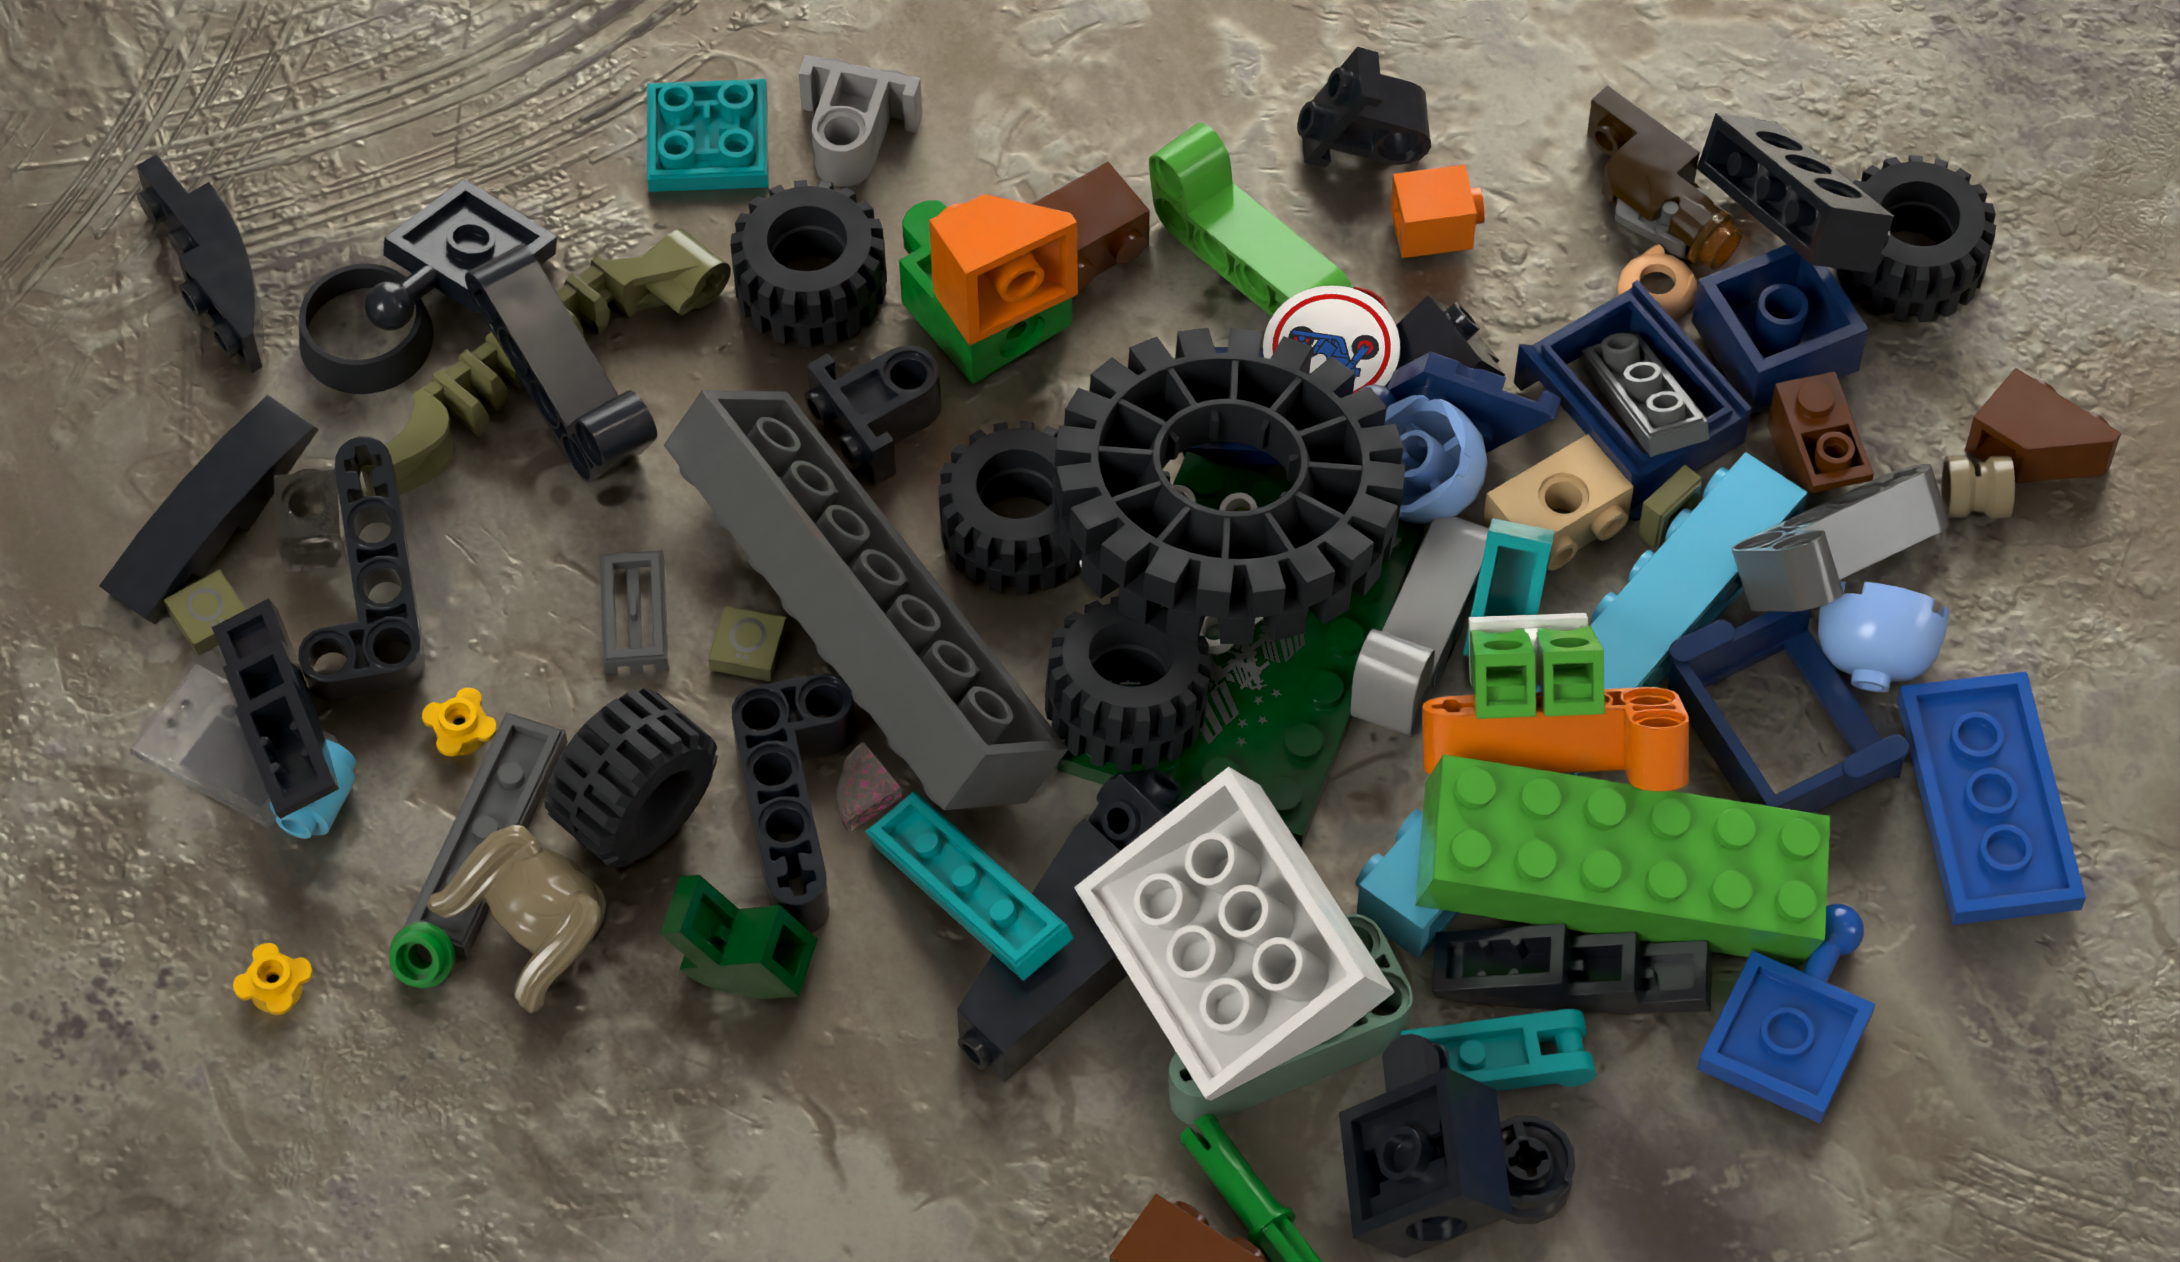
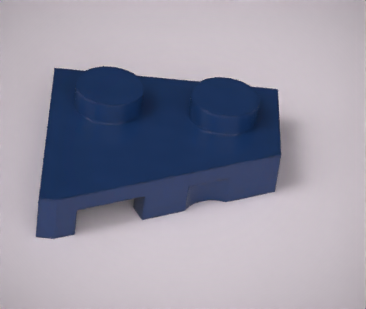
[1388,351,1561,453]

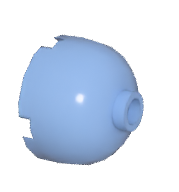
[1385,395,1488,524]
[1818,581,1950,692]

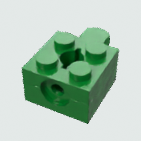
[899,200,1072,384]

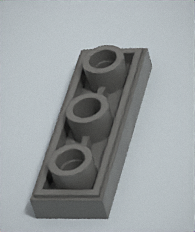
[1582,333,1710,457]

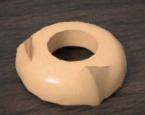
[1617,244,1698,320]

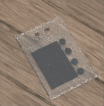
[130,664,337,829]

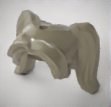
[427,825,606,1013]

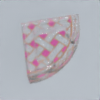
[836,742,902,832]

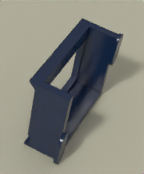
[1514,280,1752,521]
[1668,609,1909,813]

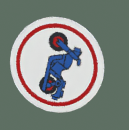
[1263,285,1400,393]

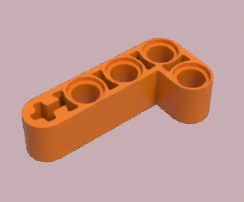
[1422,687,1689,791]

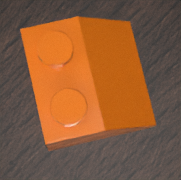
[929,194,1078,346]

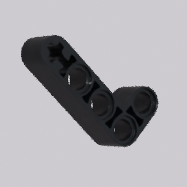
[465,244,658,482]
[298,436,425,700]
[732,673,856,933]

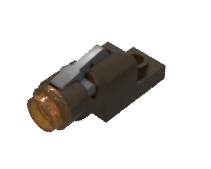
[1587,85,1743,270]

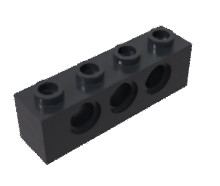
[1697,113,1894,273]

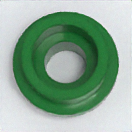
[389,922,455,988]

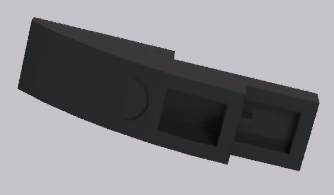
[136,154,264,373]

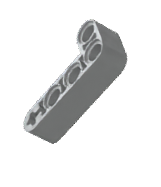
[1350,516,1489,737]

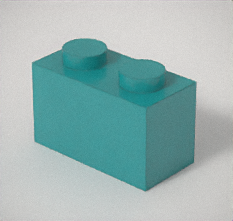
[1463,518,1555,656]

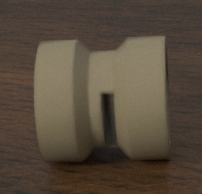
[1941,456,2015,519]

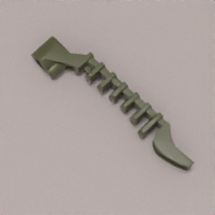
[360,229,731,496]

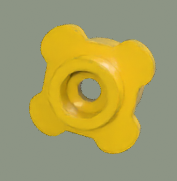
[422,688,497,756]
[233,943,313,1015]

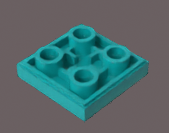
[647,79,769,192]

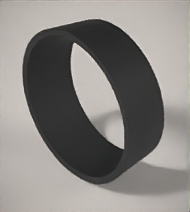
[299,263,434,394]

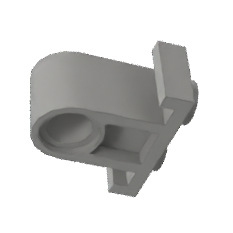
[798,55,923,187]

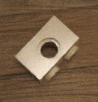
[1483,434,1634,571]

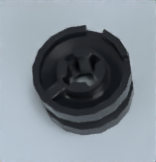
[1500,1116,1575,1224]

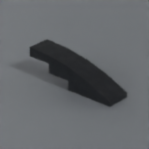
[99,395,319,624]
[212,598,339,819]
[1432,924,1713,1014]

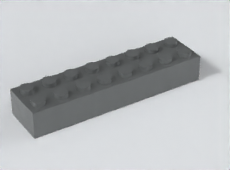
[663,390,1069,810]

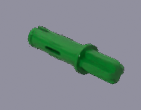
[1179,1114,1322,1262]

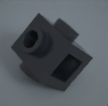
[1087,769,1186,851]

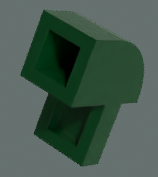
[660,875,818,999]

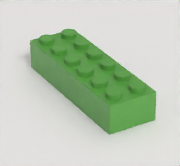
[1415,754,1831,966]

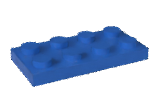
[1897,671,2086,925]

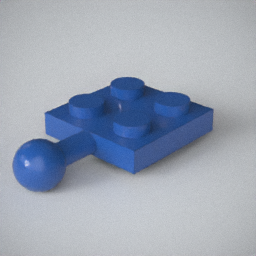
[1697,904,1876,1124]

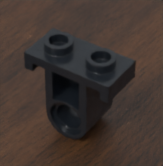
[1297,47,1431,168]
[804,345,941,486]

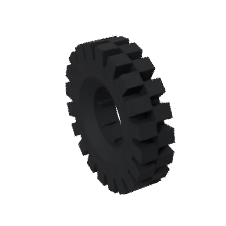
[1052,328,1405,644]

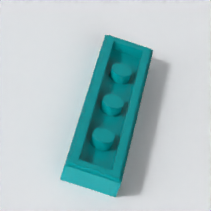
[865,791,1074,981]

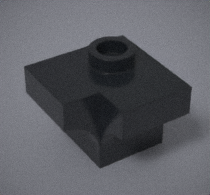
[1396,295,1505,376]

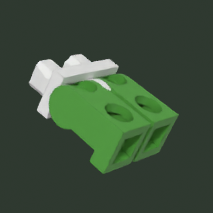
[1468,613,1605,719]

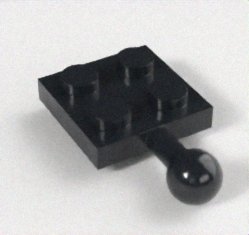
[365,179,557,331]

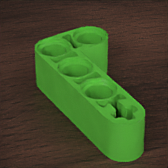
[1148,122,1354,317]

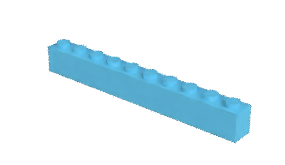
[1355,452,1808,959]

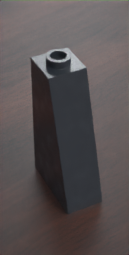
[957,818,1128,1082]

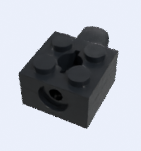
[1339,1033,1512,1258]

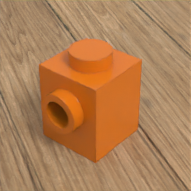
[1390,164,1485,258]

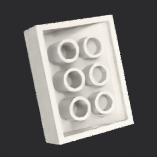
[1074,767,1395,1101]

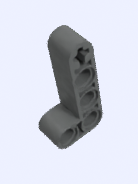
[1731,464,1950,612]

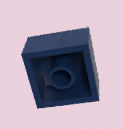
[1691,245,1868,414]

